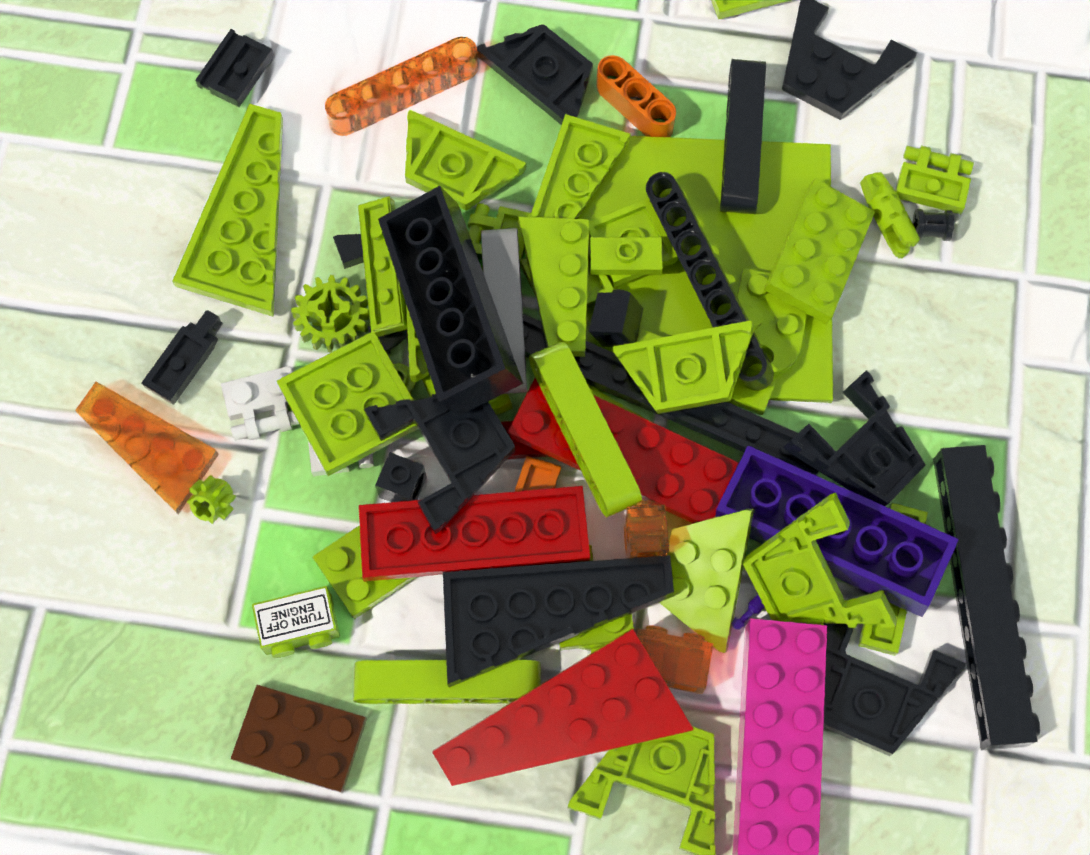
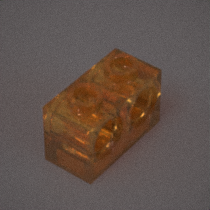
[623,500,669,558]

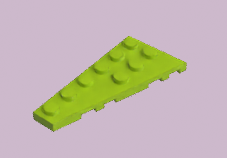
[172,103,283,317]

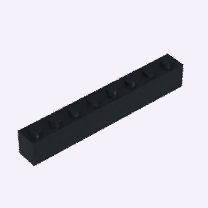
[933,445,1040,751]

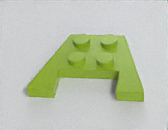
[743,493,897,628]
[567,726,716,855]

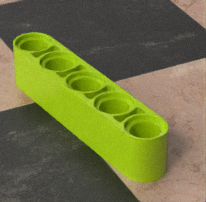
[529,341,642,518]
[353,660,541,704]

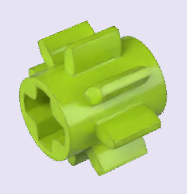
[187,475,236,524]

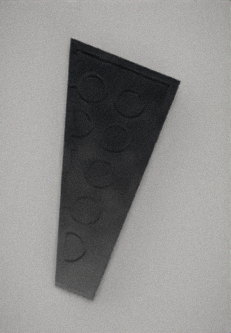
[443,555,674,688]

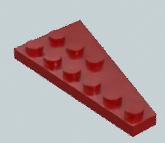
[432,629,694,786]

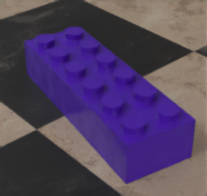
[716,446,959,618]

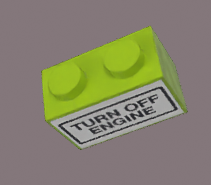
[252,586,340,658]

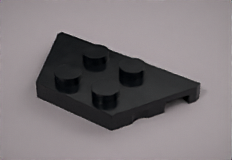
[475,24,593,125]

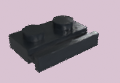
[195,29,274,107]

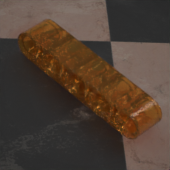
[325,36,478,136]

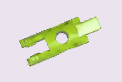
[860,172,920,259]

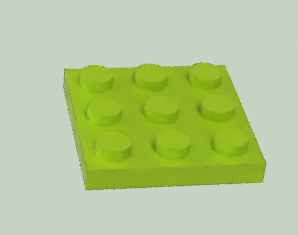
[277,331,419,476]

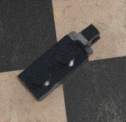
[141,310,223,405]

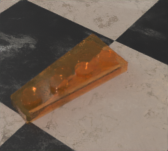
[75,381,219,515]

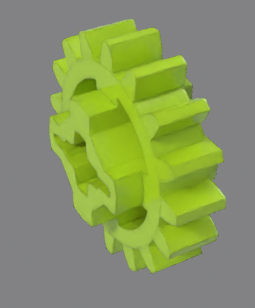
[291,275,370,352]

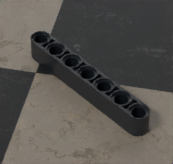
[646,172,774,391]

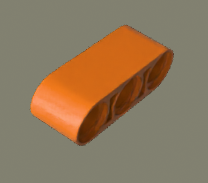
[596,55,676,137]

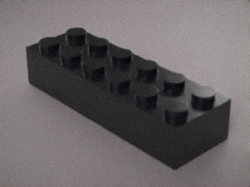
[378,186,523,416]

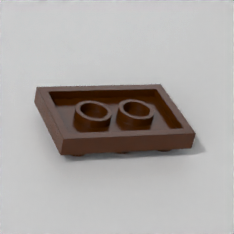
[230,685,367,794]

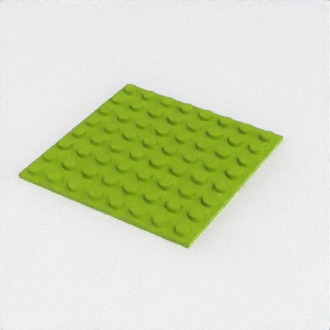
[558,133,833,403]

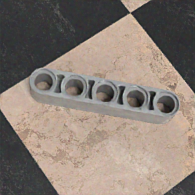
[481,228,527,394]

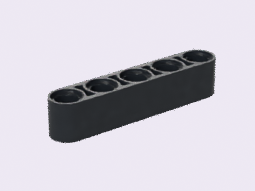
[720,59,766,214]

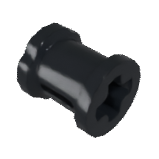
[912,209,954,241]

